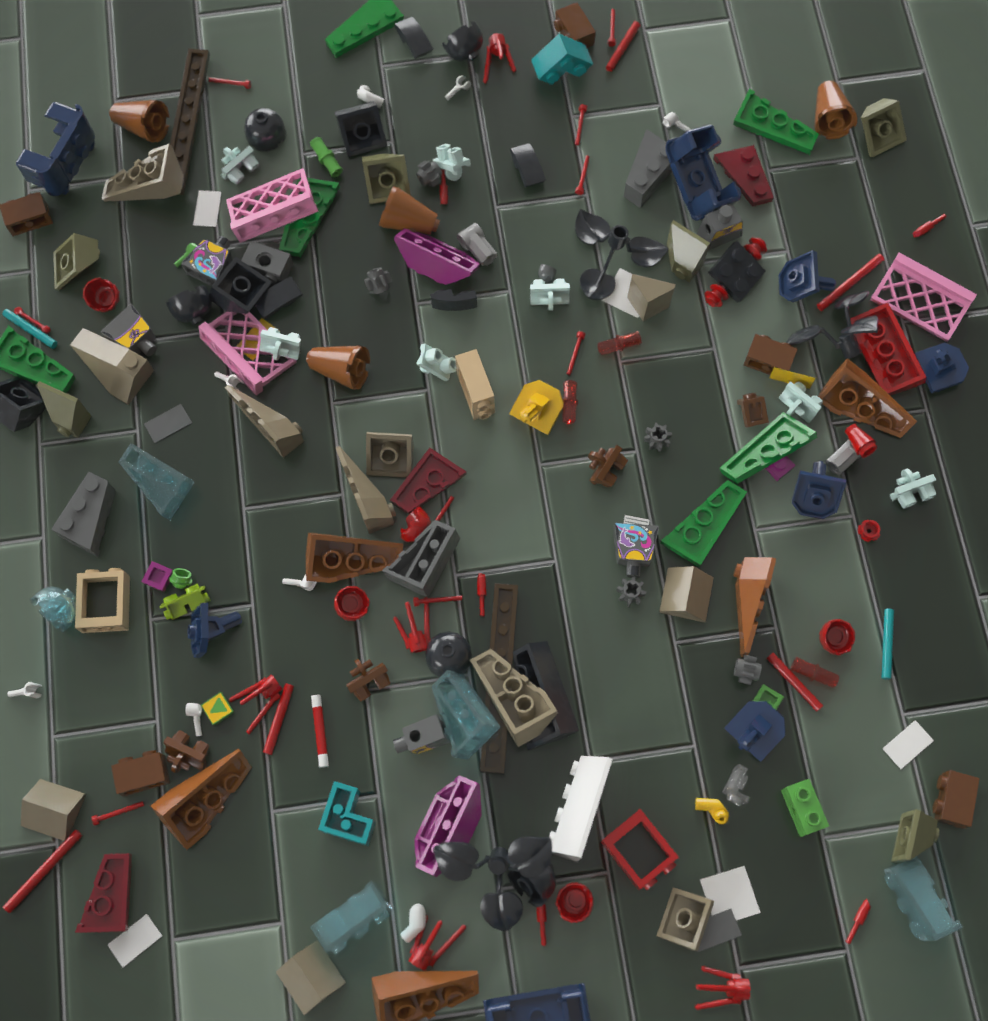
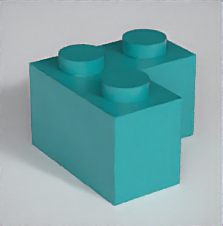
[531,33,593,84]
[318,781,376,847]

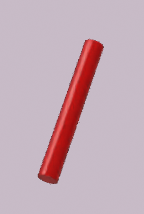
[606,21,641,72]
[766,652,823,712]
[263,683,294,755]

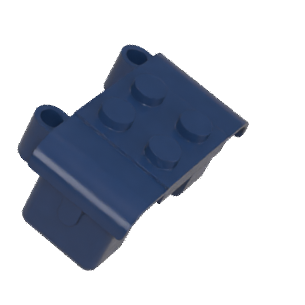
[16,102,95,196]
[665,124,741,221]
[483,983,591,1021]

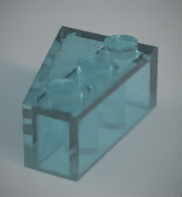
[119,443,195,520]
[431,670,501,760]
[884,856,963,941]
[311,881,392,954]

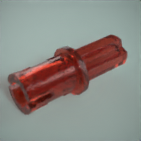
[597,331,642,355]
[562,380,578,424]
[790,656,839,688]

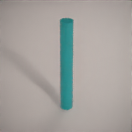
[2,309,58,349]
[882,609,894,680]

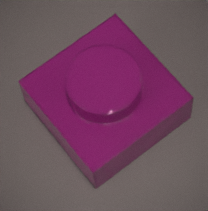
[765,456,796,482]
[141,561,173,592]

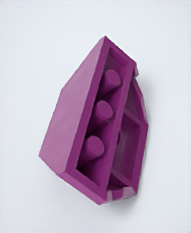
[394,228,480,285]
[414,775,482,877]

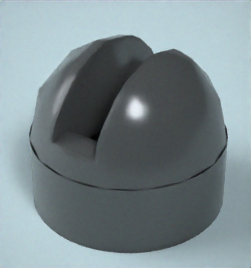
[538,264,557,282]

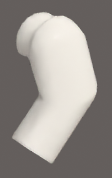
[357,85,384,108]
[401,904,426,943]

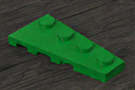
[325,0,404,58]
[733,88,819,155]
[279,177,340,257]
[0,325,76,393]
[720,412,818,484]
[660,480,747,567]

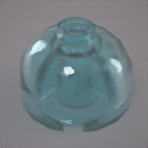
[30,586,76,633]

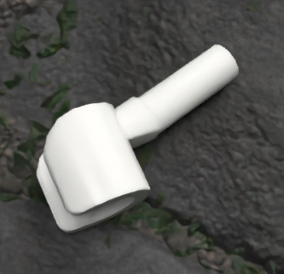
[445,76,471,100]
[662,112,692,132]
[214,371,244,390]
[282,574,316,591]
[8,682,42,698]
[186,703,202,737]

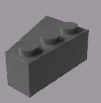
[624,129,672,208]
[51,472,116,557]
[382,520,460,598]

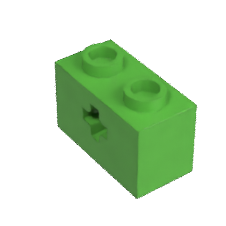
[781,779,829,837]

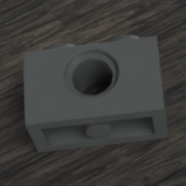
[241,241,293,285]

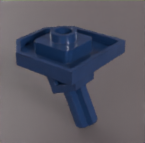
[778,250,836,303]
[914,343,969,393]
[792,461,846,519]
[187,603,242,658]
[724,701,786,762]

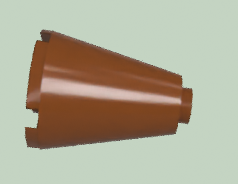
[814,81,858,139]
[109,100,169,142]
[379,186,440,235]
[306,346,370,389]

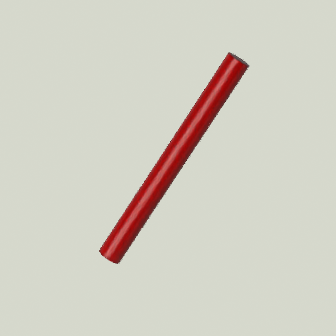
[817,254,884,311]
[3,829,82,913]

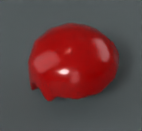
[83,278,120,312]
[400,506,431,542]
[334,586,370,621]
[819,619,855,655]
[556,882,594,923]

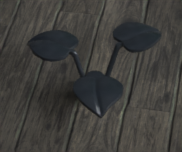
[575,209,668,300]
[786,290,879,359]
[433,836,552,931]

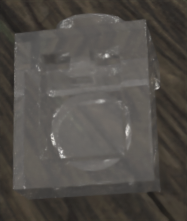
[722,764,750,806]

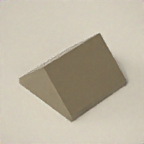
[627,274,676,321]
[366,432,414,477]
[659,566,714,623]
[21,779,86,841]
[657,888,714,951]
[276,940,346,1015]

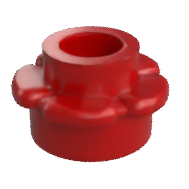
[857,520,880,542]

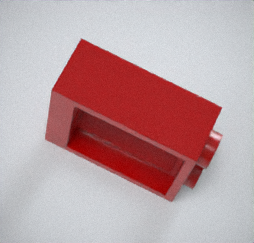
[601,809,679,890]

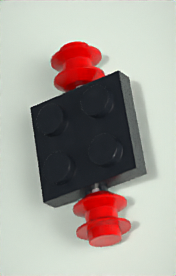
[704,237,767,307]

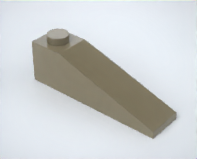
[102,144,184,201]
[70,328,154,405]
[225,385,304,458]
[335,446,396,534]
[470,649,558,747]

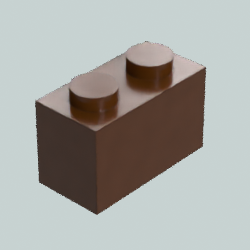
[554,2,596,48]
[0,192,53,236]
[743,334,797,375]
[111,750,171,797]
[933,770,980,829]

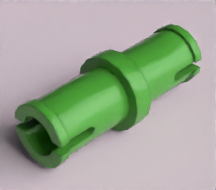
[310,137,343,178]

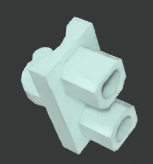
[433,144,471,181]
[221,145,259,185]
[530,279,570,311]
[259,327,301,361]
[417,344,456,381]
[779,381,823,423]
[890,469,936,509]

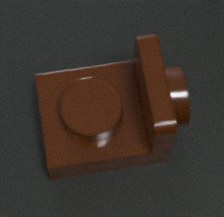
[737,392,769,427]

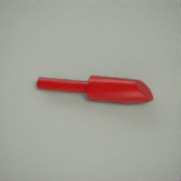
[440,169,448,204]
[913,214,946,237]
[477,573,487,617]
[846,898,871,944]
[536,904,547,946]

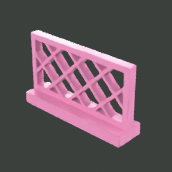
[226,169,318,243]
[870,253,977,342]
[198,311,297,395]

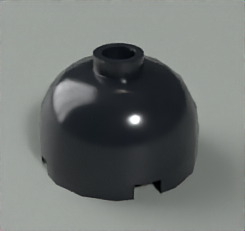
[442,21,483,62]
[244,108,286,151]
[166,286,212,325]
[425,631,472,680]
[507,862,556,907]

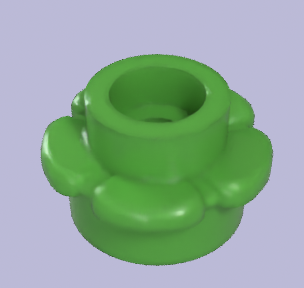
[169,568,192,589]

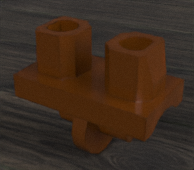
[588,445,628,488]
[346,659,390,701]
[163,730,209,773]

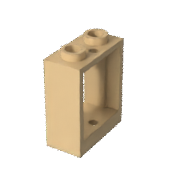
[455,349,495,420]
[75,568,130,633]

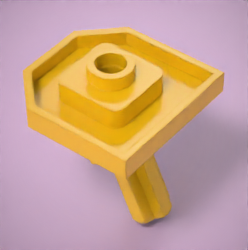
[509,380,564,435]

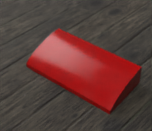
[850,302,926,395]

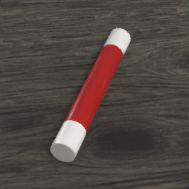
[311,695,329,768]

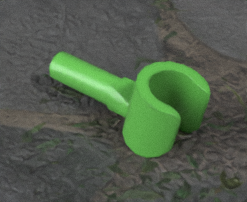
[174,243,197,267]

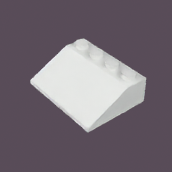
[549,756,613,862]

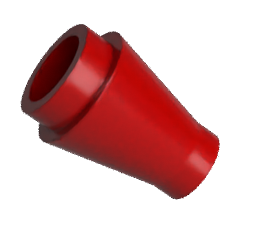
[845,424,877,458]

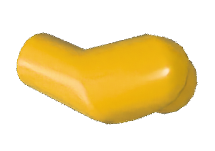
[695,798,729,824]

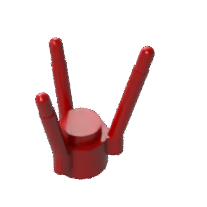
[483,33,516,83]
[393,597,431,653]
[229,675,282,734]
[408,915,466,971]
[695,966,751,1010]

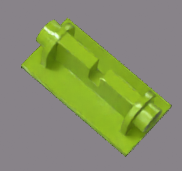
[160,584,211,620]

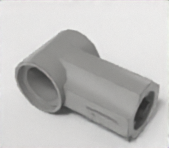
[457,223,497,266]
[825,439,861,476]

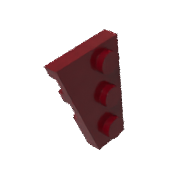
[713,145,774,207]
[390,448,467,515]
[75,853,132,933]

